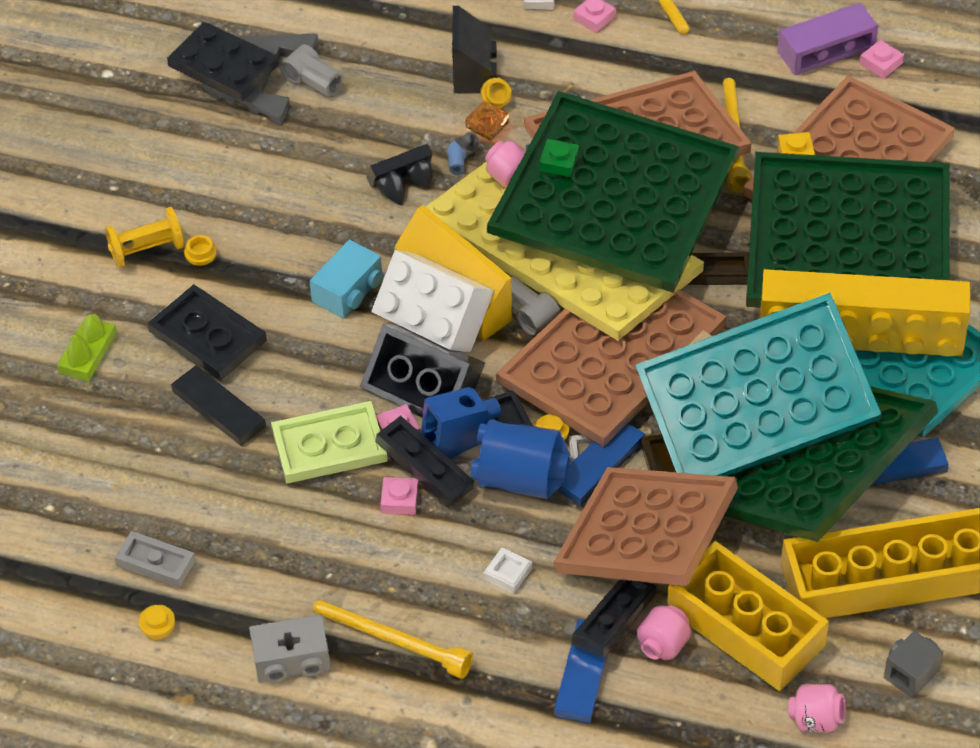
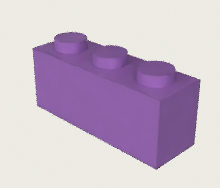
[777,3,878,76]

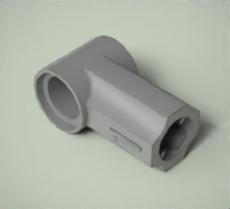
[279,44,344,97]
[511,276,560,336]

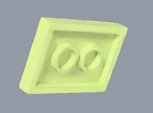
[271,401,388,484]

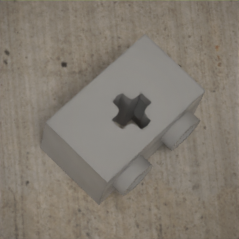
[249,614,330,683]

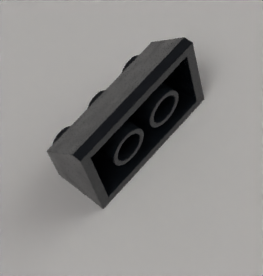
[360,324,485,416]

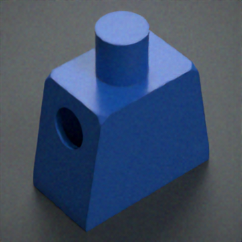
[421,387,501,459]

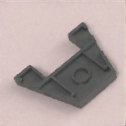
[203,33,319,125]

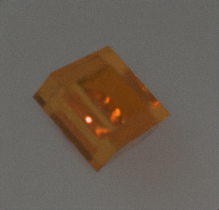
[465,101,509,141]

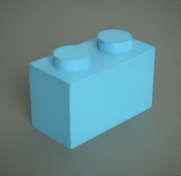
[310,239,383,319]

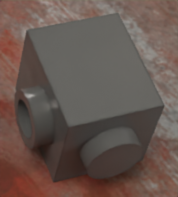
[883,630,944,699]

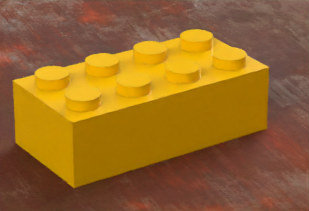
[667,541,829,692]

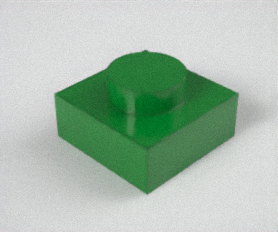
[539,139,579,177]

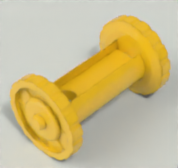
[105,207,184,268]

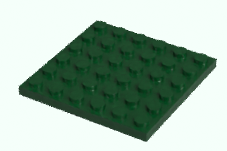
[487,91,739,293]
[746,151,950,308]

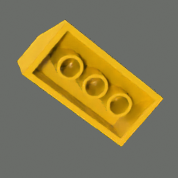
[394,205,512,342]

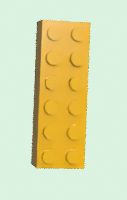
[760,269,970,357]
[780,508,980,619]

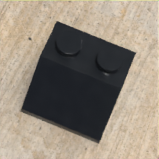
[452,6,497,94]

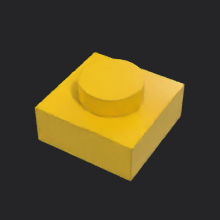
[777,132,815,155]

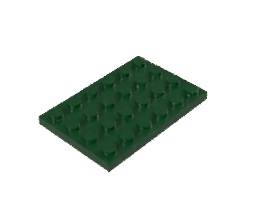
[724,386,939,542]

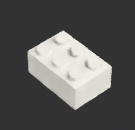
[371,250,494,352]

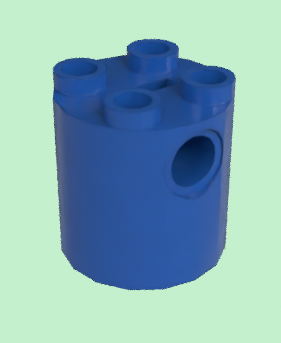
[471,419,570,499]

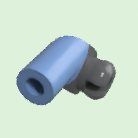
[448,132,479,175]

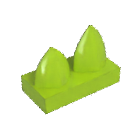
[57,314,117,382]

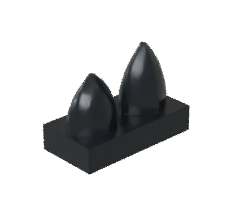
[366,143,433,205]

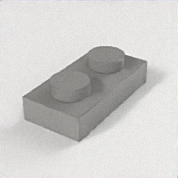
[115,531,196,588]

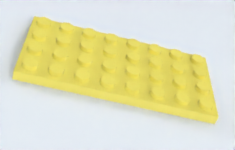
[426,162,704,341]

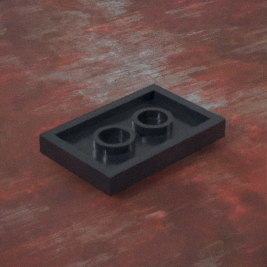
[167,21,279,102]
[147,284,267,381]

